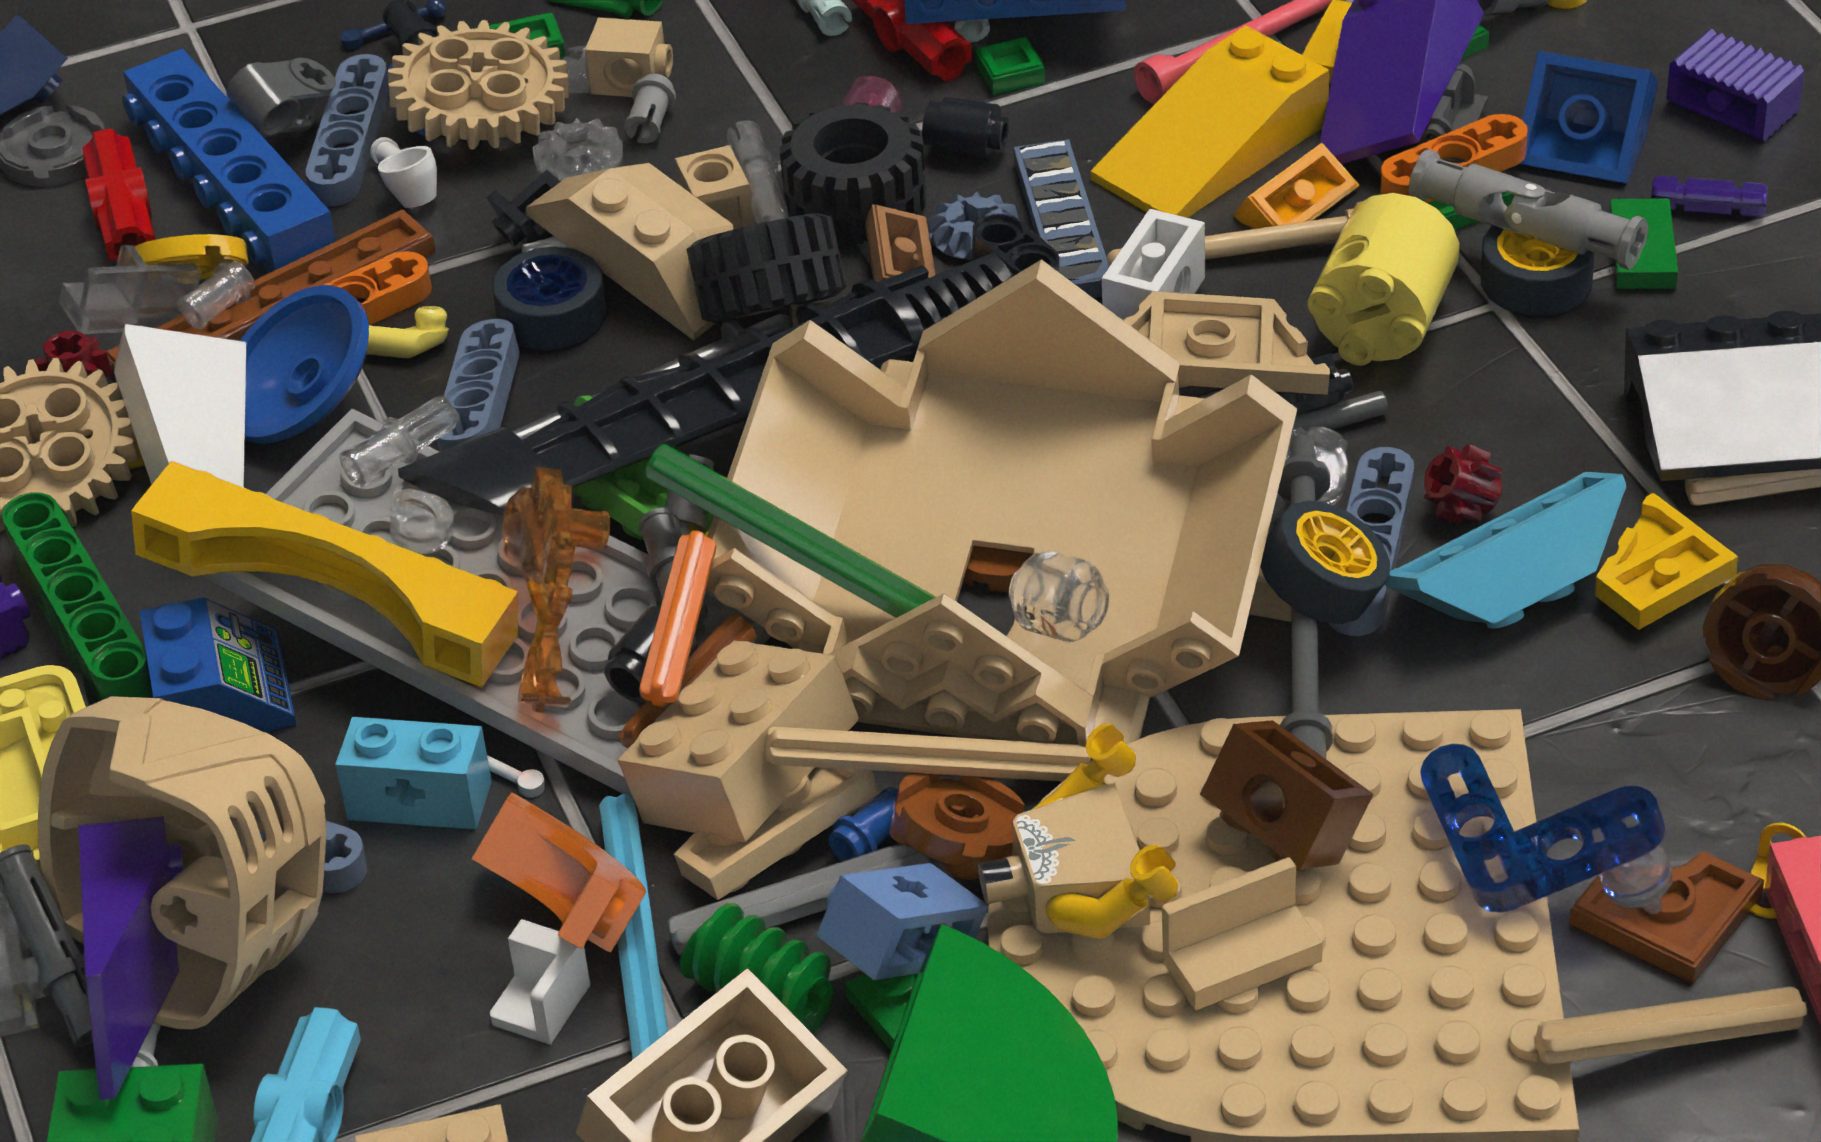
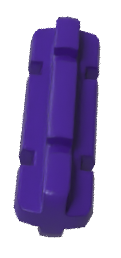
[1651,175,1768,218]

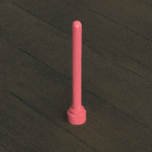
[1134,0,1343,104]

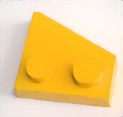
[1595,493,1738,630]

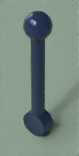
[340,0,446,50]

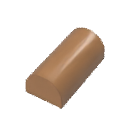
[865,205,935,282]

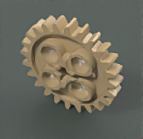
[388,20,569,149]
[0,358,139,532]

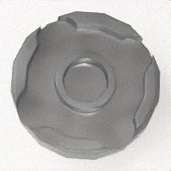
[0,105,105,187]

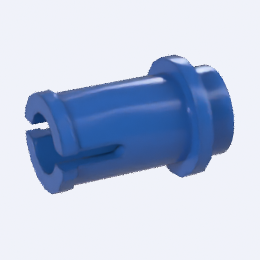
[829,787,898,862]

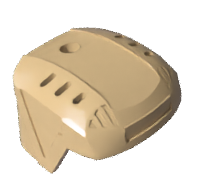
[38,697,327,1029]

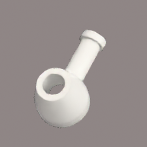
[370,137,437,208]

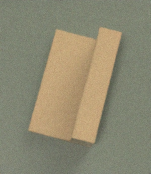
[1162,857,1323,1011]

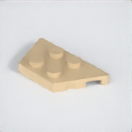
[1124,291,1330,395]

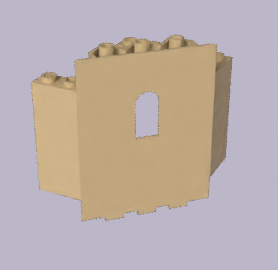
[706,259,1297,747]

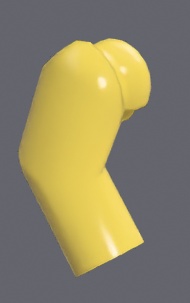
[366,306,449,358]

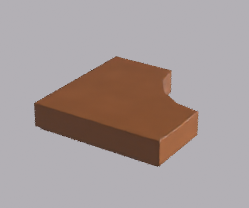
[1569,851,1764,984]

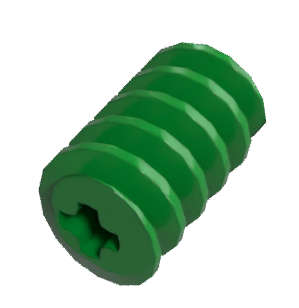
[679,903,835,1034]

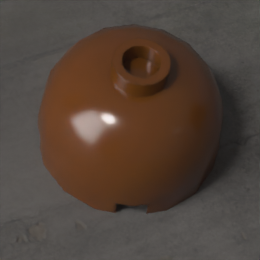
[1703,564,1821,700]

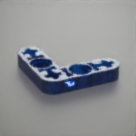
[1420,744,1666,913]

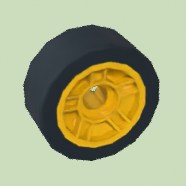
[1481,225,1595,316]
[1260,500,1390,624]

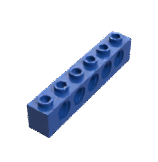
[122,48,336,273]

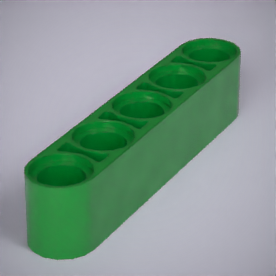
[2,492,153,703]

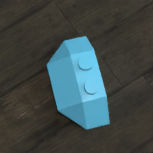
[1385,472,1626,629]

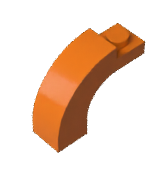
[471,792,646,953]

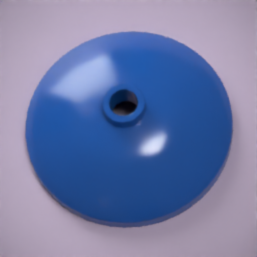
[240,285,369,444]

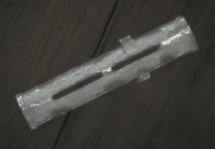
[726,120,790,224]

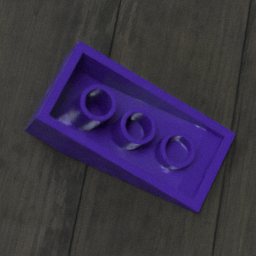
[1320,0,1484,164]
[78,816,183,1100]

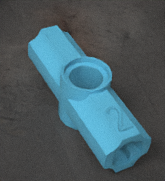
[251,1007,361,1142]

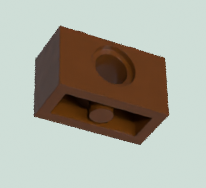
[1200,720,1374,871]

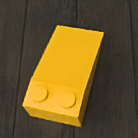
[1090,25,1329,218]

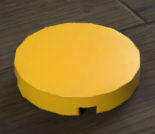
[129,234,248,282]

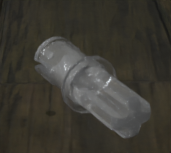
[339,396,459,487]

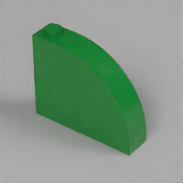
[860,924,1118,1142]

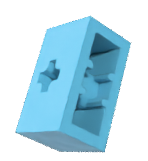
[335,717,492,830]

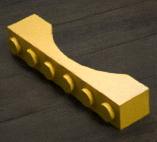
[131,460,518,688]

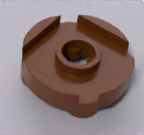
[889,773,1025,880]

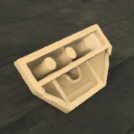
[526,163,733,341]

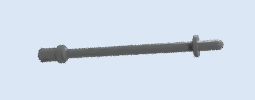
[1278,434,1333,759]

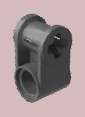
[226,58,336,137]

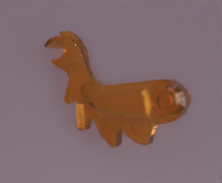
[503,467,610,713]

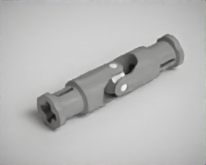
[1409,149,1649,270]

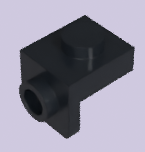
[486,169,561,247]

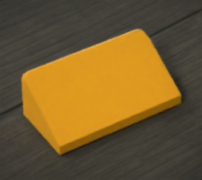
[1233,143,1359,229]

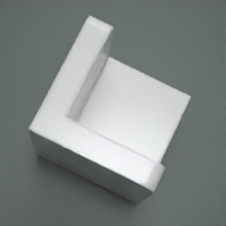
[490,919,590,1045]

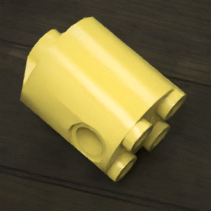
[1307,193,1460,366]

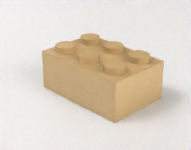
[617,640,859,842]
[576,968,848,1142]

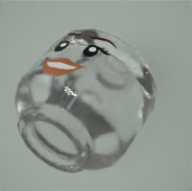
[1009,550,1109,643]

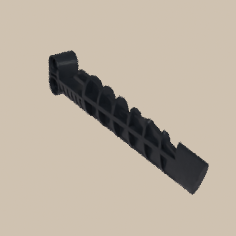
[398,214,1060,515]

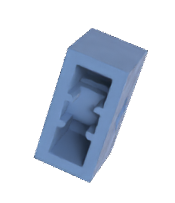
[816,863,989,980]

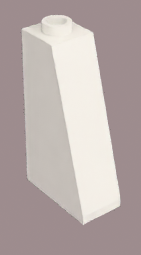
[114,324,246,488]

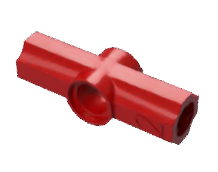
[852,0,972,82]
[82,128,156,268]

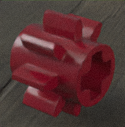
[34,331,112,377]
[1424,443,1502,525]

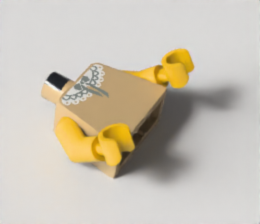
[978,723,1178,939]

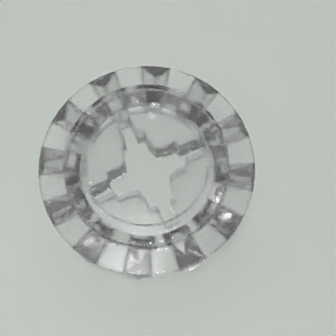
[533,117,623,181]

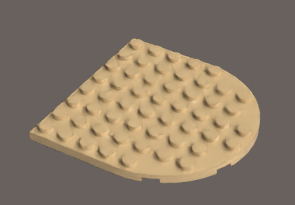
[987,709,1579,1142]

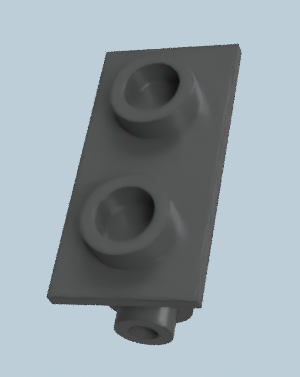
[1404,64,1488,163]

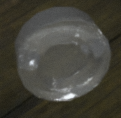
[389,488,454,554]
[1597,837,1673,914]

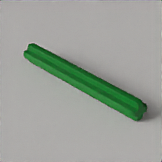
[645,444,936,618]

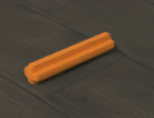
[639,531,717,707]

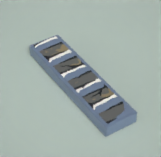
[1013,139,1109,298]

